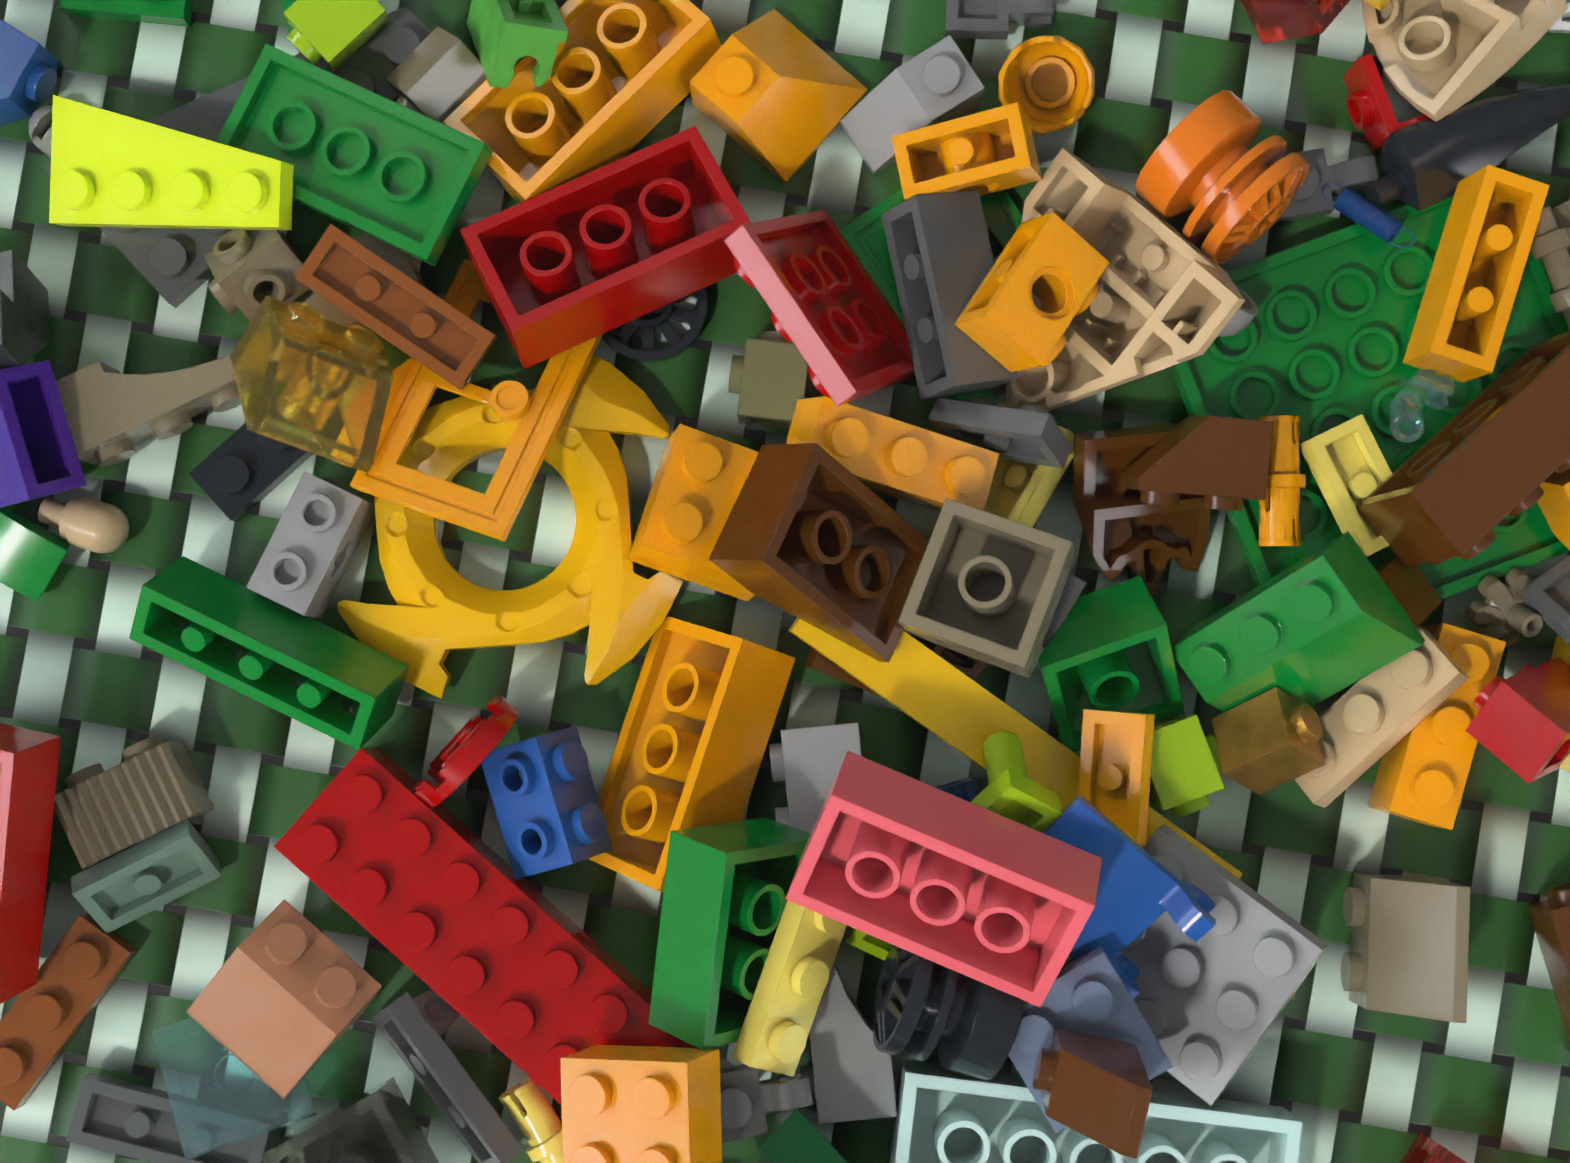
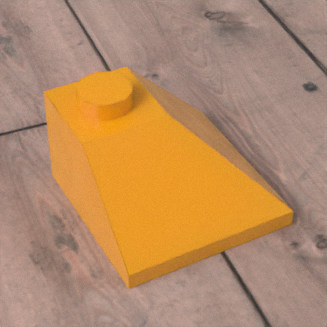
[689,9,868,185]

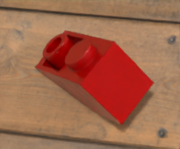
[1465,657,1570,784]

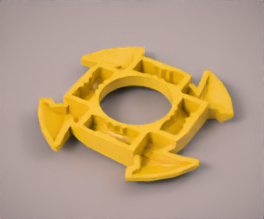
[327,355,684,699]

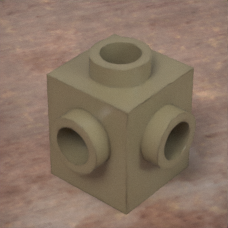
[204,229,310,328]

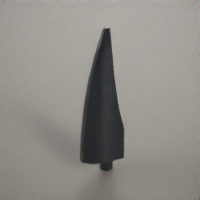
[1365,83,1570,211]

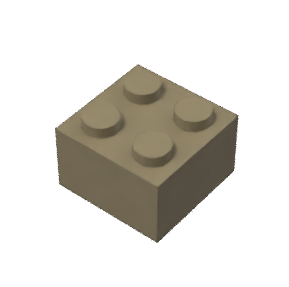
[898,498,1076,678]

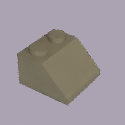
[1341,873,1470,1023]

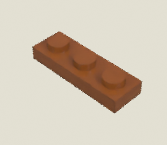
[294,223,497,390]
[0,912,138,1111]

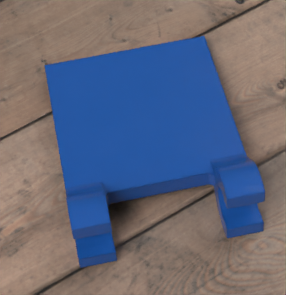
[1042,794,1216,999]

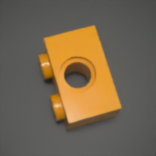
[891,102,1043,200]
[954,212,1110,372]

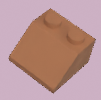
[187,899,382,1100]

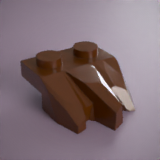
[1072,422,1210,596]

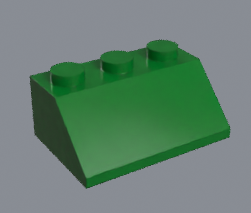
[1171,531,1426,712]

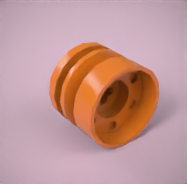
[1135,90,1310,265]

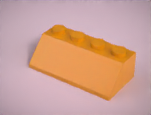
[443,0,722,203]
[588,616,796,892]

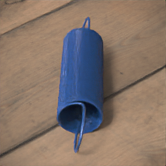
[1322,183,1415,248]

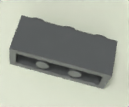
[881,190,1019,400]

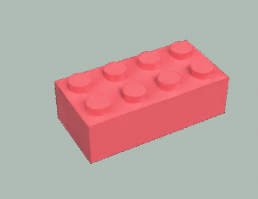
[785,751,1102,1007]

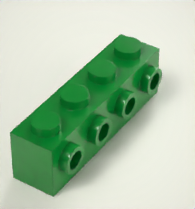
[129,556,409,751]

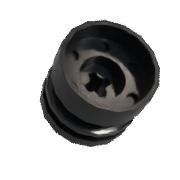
[873,945,1025,1080]

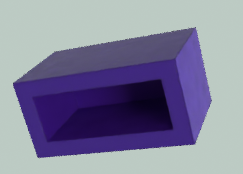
[0,360,86,508]

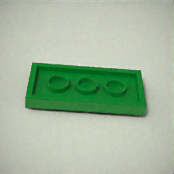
[216,44,493,267]

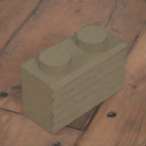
[54,735,214,869]

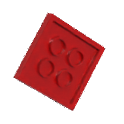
[724,209,915,407]

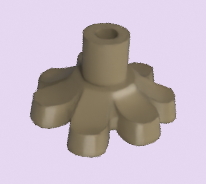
[1465,568,1543,647]

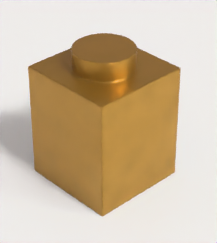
[1211,687,1325,795]

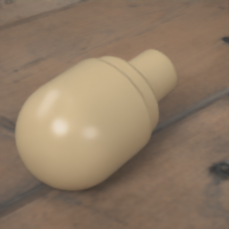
[38,497,129,553]

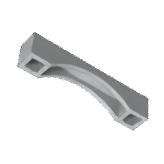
[769,722,897,1124]

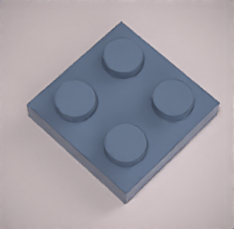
[1008,945,1173,1133]

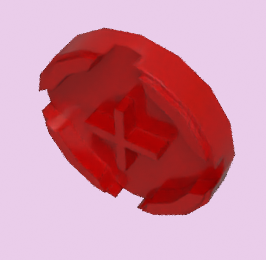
[414,696,519,808]

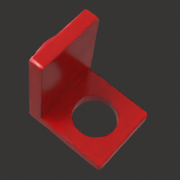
[1343,54,1428,153]

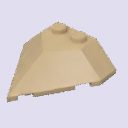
[997,148,1245,412]

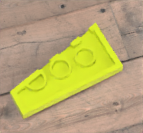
[49,95,294,230]

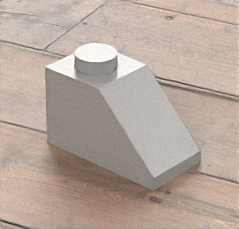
[840,35,985,175]

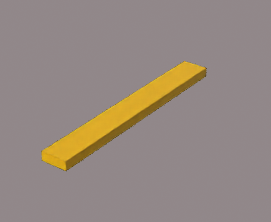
[788,618,1243,879]

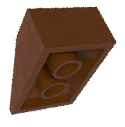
[709,443,929,662]

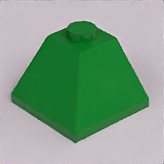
[1038,576,1185,752]

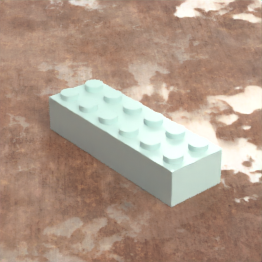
[889,1059,1302,1163]

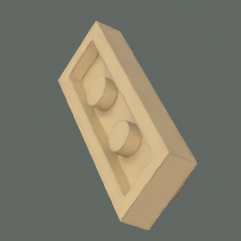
[1294,626,1470,808]

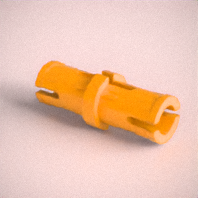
[1258,415,1306,546]

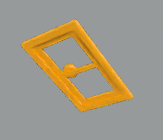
[350,260,603,542]

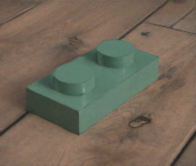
[71,819,222,934]

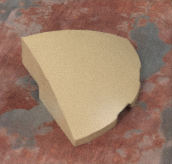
[1362,0,1567,122]

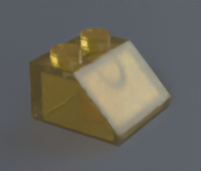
[230,295,393,472]

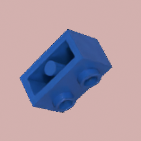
[481,726,613,880]

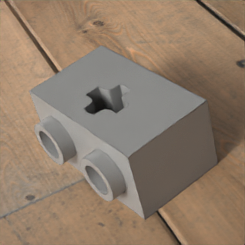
[246,471,375,619]

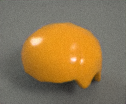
[998,35,1095,134]

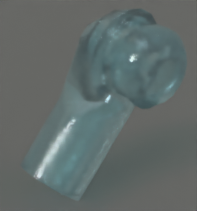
[1389,369,1455,443]

